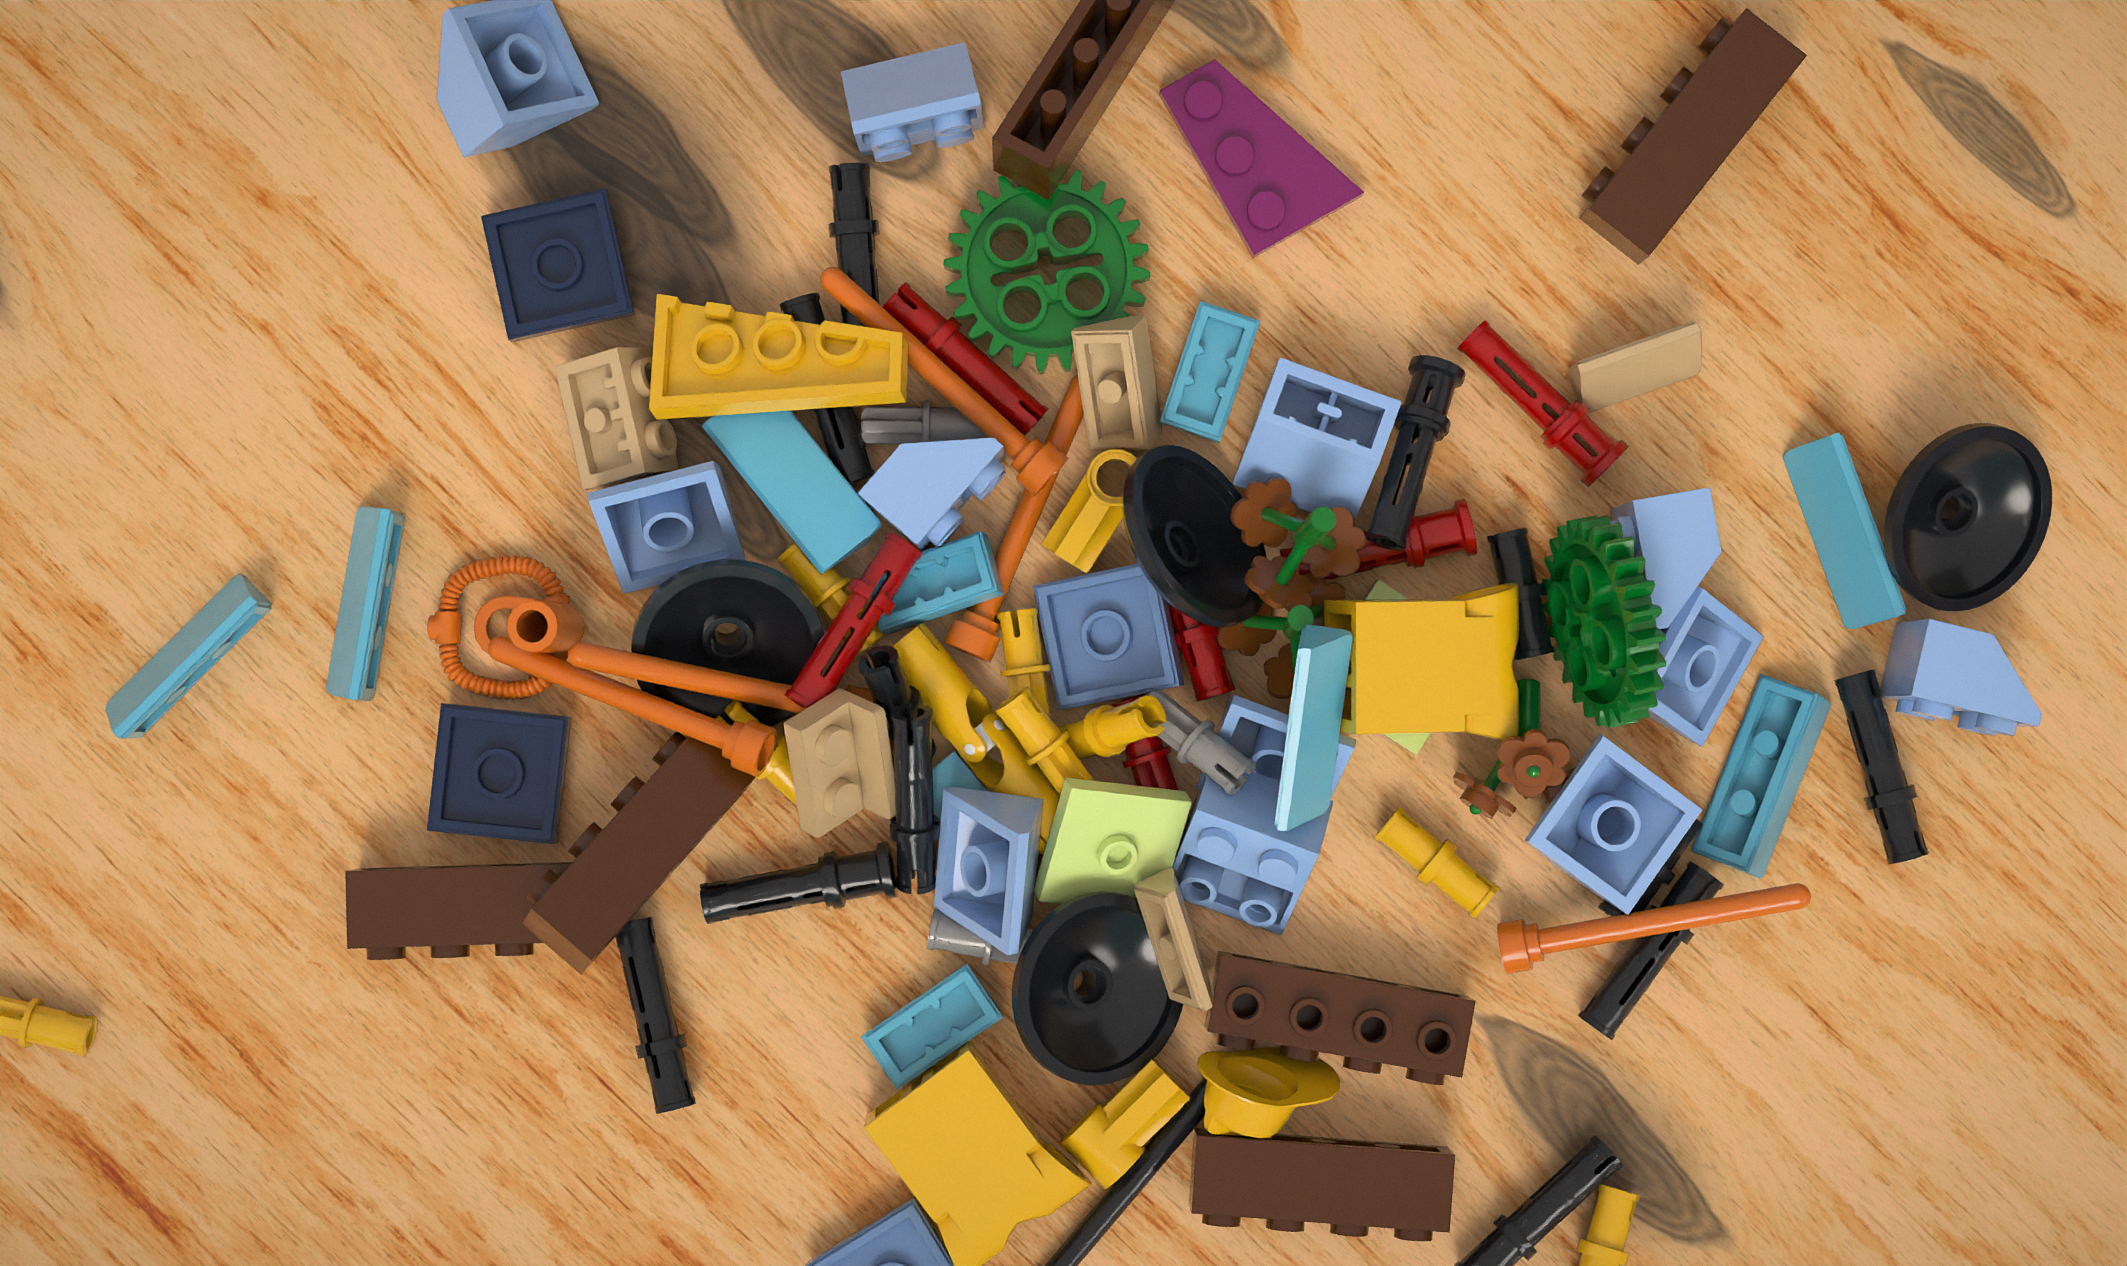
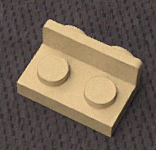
[555,347,679,490]
[783,688,896,838]

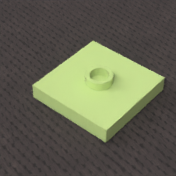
[1034,777,1192,904]

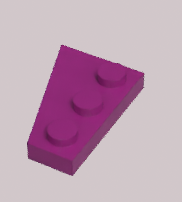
[1159,59,1364,258]

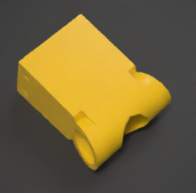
[1324,583,1519,741]
[864,1040,1092,1266]

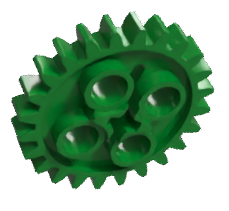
[943,170,1150,374]
[1542,515,1666,728]

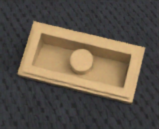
[1071,315,1162,450]
[1567,321,1702,413]
[1134,868,1213,1011]

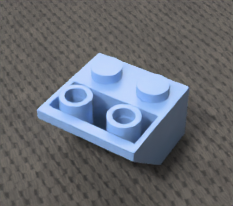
[840,42,984,162]
[1232,357,1402,519]
[858,438,1006,551]
[1610,487,1722,629]
[1880,619,2042,736]
[1172,772,1333,935]

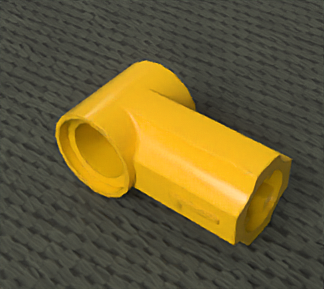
[1041,449,1136,574]
[1060,1059,1190,1189]

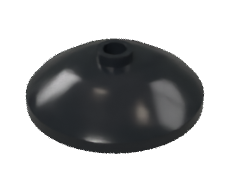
[1884,423,2052,611]
[1122,445,1267,628]
[631,559,824,727]
[1012,891,1183,1085]

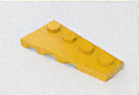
[649,294,908,420]

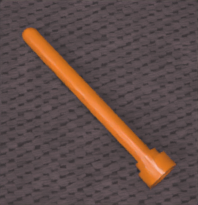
[820,267,1069,496]
[944,374,1084,663]
[488,636,777,777]
[568,642,874,713]
[1497,883,1811,974]

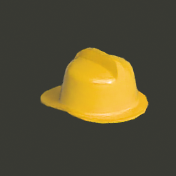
[1197,1047,1340,1138]

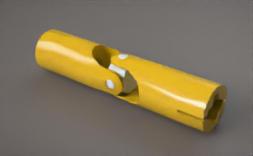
[892,623,1060,856]

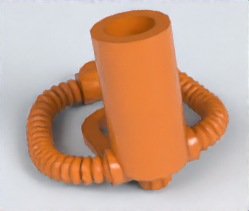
[427,555,585,700]

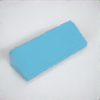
[702,411,881,575]
[1783,432,1907,629]
[326,506,405,701]
[105,574,272,739]
[1274,624,1353,831]
[1691,674,1831,879]

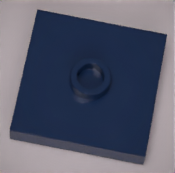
[481,188,635,342]
[427,703,572,844]

